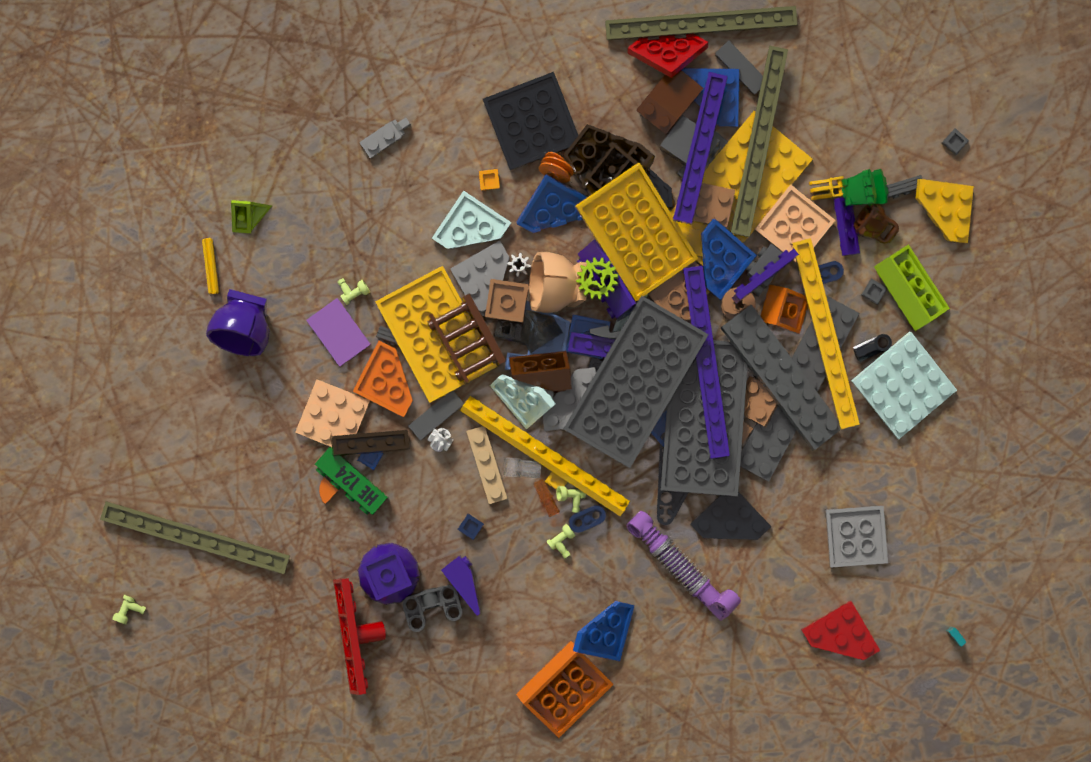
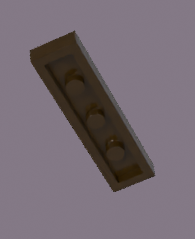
[331,430,410,456]

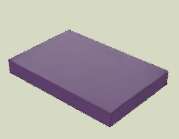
[306,298,371,367]

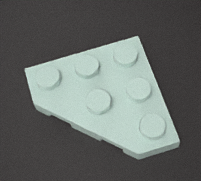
[432,191,511,249]
[490,374,556,429]

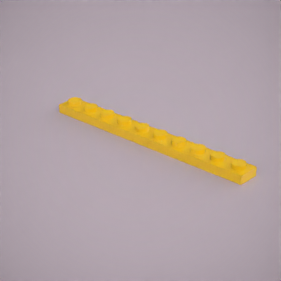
[792,238,860,429]
[460,396,630,516]

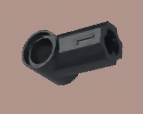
[852,334,892,362]

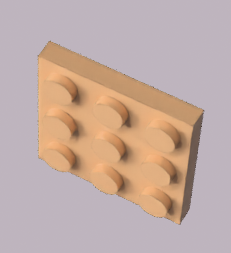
[755,185,835,264]
[295,379,370,447]

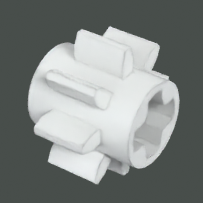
[507,253,531,277]
[428,428,453,452]

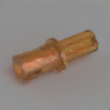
[534,479,560,517]

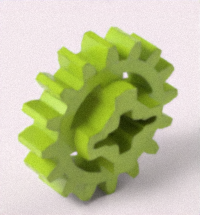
[576,258,619,300]

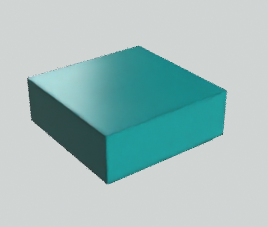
[946,627,966,647]

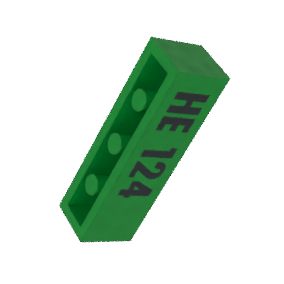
[315,447,389,515]

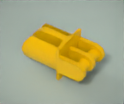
[809,176,844,201]

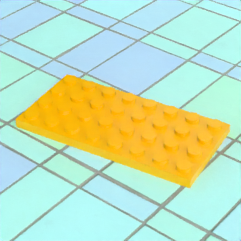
[670,111,813,266]

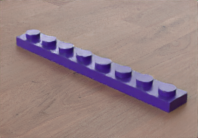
[673,72,728,225]

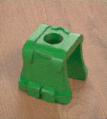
[841,169,889,206]

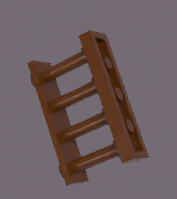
[427,293,506,384]

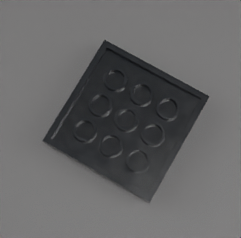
[483,72,578,171]

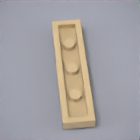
[466,426,507,504]

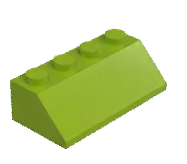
[874,244,950,331]

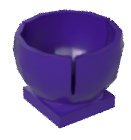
[206,289,270,356]
[358,543,420,605]

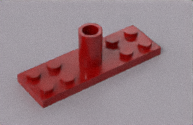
[333,578,386,695]

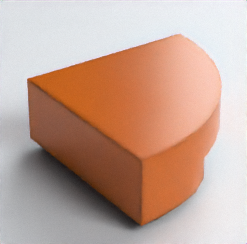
[319,477,339,504]

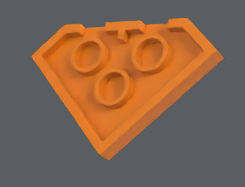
[353,340,413,417]

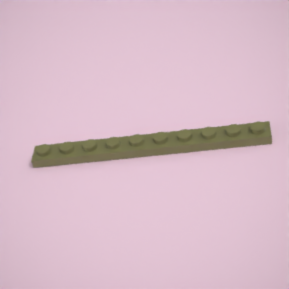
[605,6,797,41]
[731,45,788,237]
[100,501,290,574]

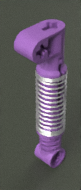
[626,511,741,621]

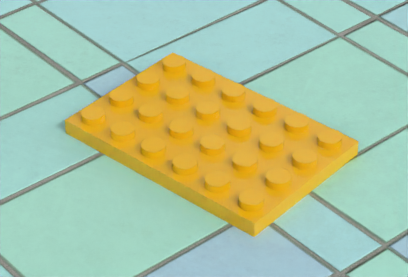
[575,163,698,301]
[375,266,497,403]

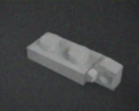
[359,118,411,159]

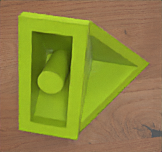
[231,200,272,234]

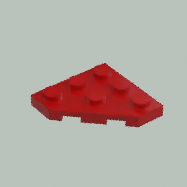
[627,34,708,78]
[801,600,880,660]

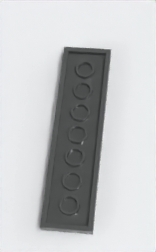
[721,305,841,451]

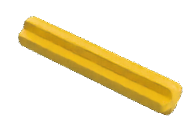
[202,238,219,295]

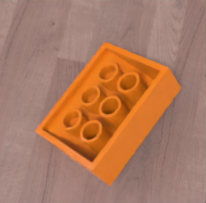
[516,641,614,738]

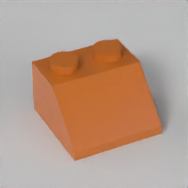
[760,285,808,334]

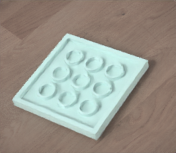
[851,331,957,439]

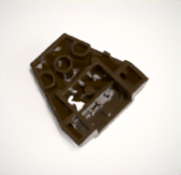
[564,124,655,196]

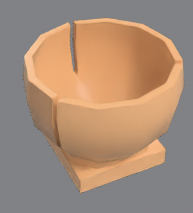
[529,252,587,313]

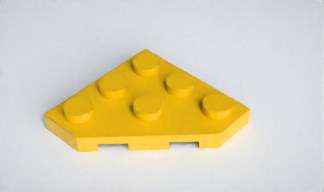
[915,179,974,244]

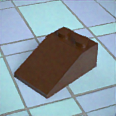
[636,70,704,134]
[509,351,572,392]

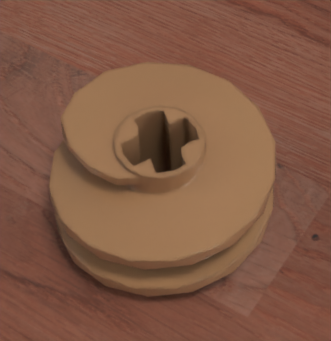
[721,287,756,320]

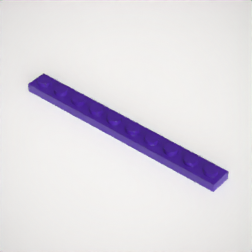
[683,266,730,459]

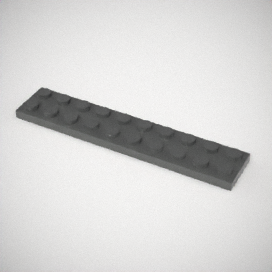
[740,295,859,482]

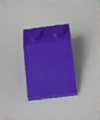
[441,555,481,616]

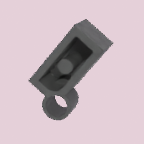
[746,244,783,297]

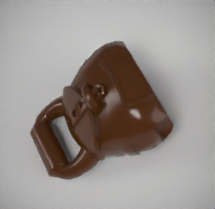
[853,204,899,244]

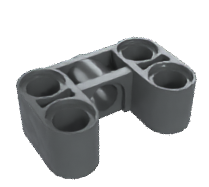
[403,585,463,632]

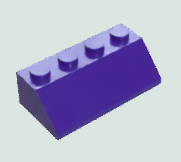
[577,239,636,321]

